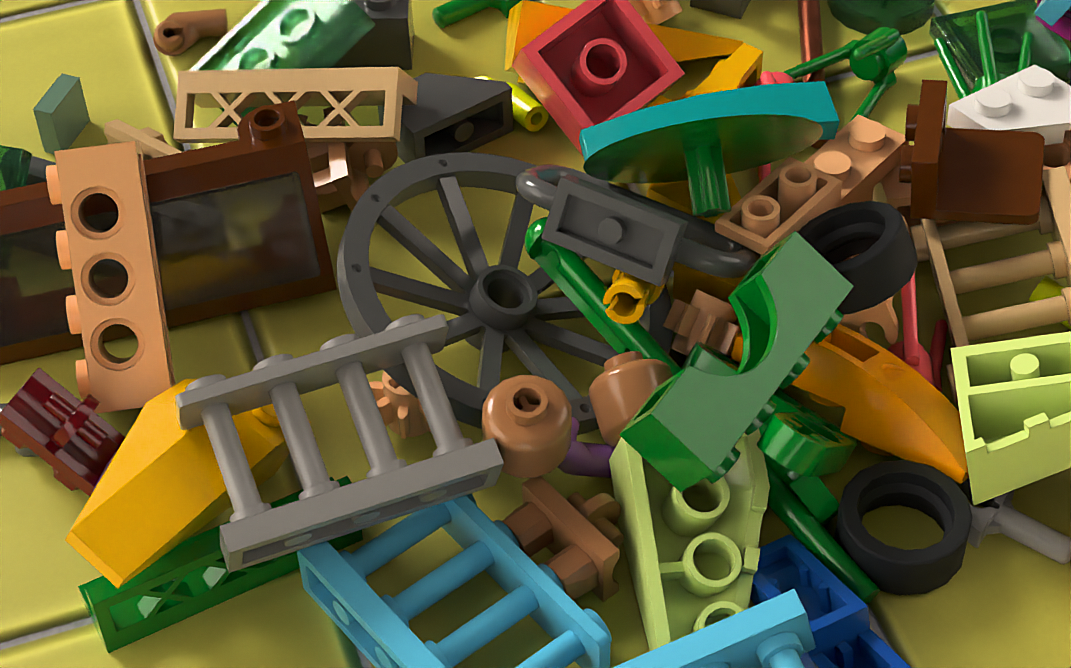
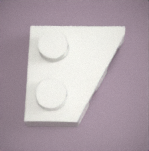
[947,65,1071,145]

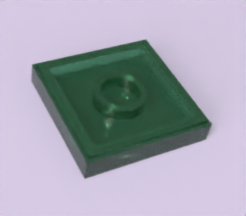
[929,0,1071,92]

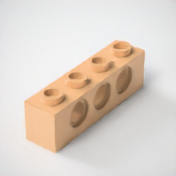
[46,141,176,414]

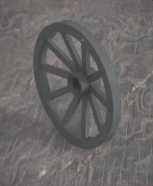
[337,152,673,435]

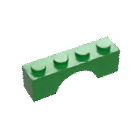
[619,231,854,492]

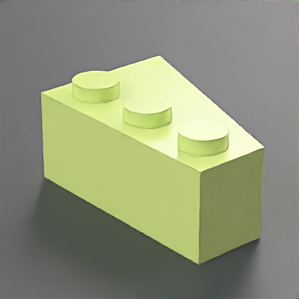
[950,331,1071,506]

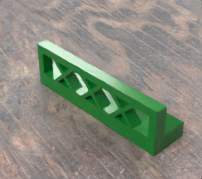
[78,476,363,653]

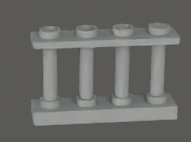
[175,314,504,573]

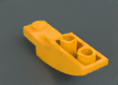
[730,324,969,484]

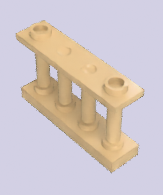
[910,166,1071,403]

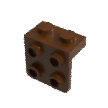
[899,80,1045,225]

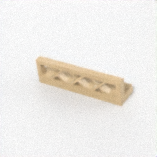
[173,67,418,143]

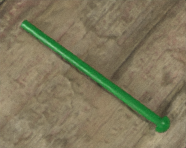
[524,217,880,605]

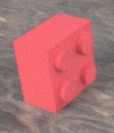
[512,0,685,156]

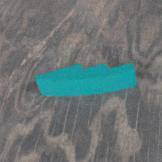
[579,81,840,161]

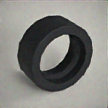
[797,201,918,315]
[834,460,973,596]

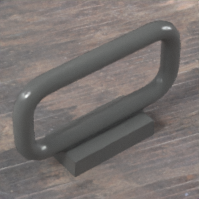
[515,164,761,287]

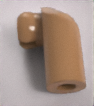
[153,9,229,56]

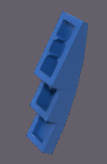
[750,534,911,668]

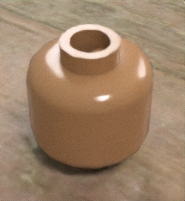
[589,351,673,447]
[482,375,572,478]

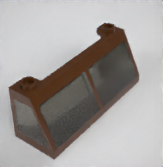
[0,100,337,365]

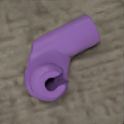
[557,417,615,478]

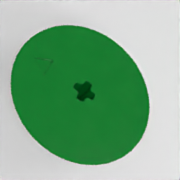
[583,114,823,218]

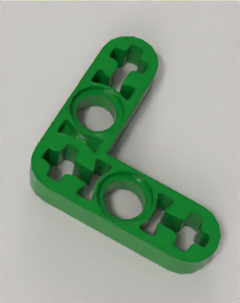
[681,341,858,478]

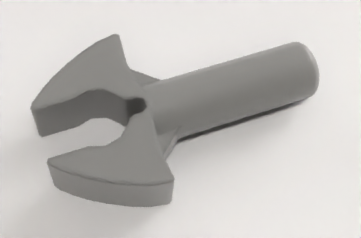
[961,478,1071,565]

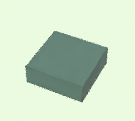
[33,73,90,155]

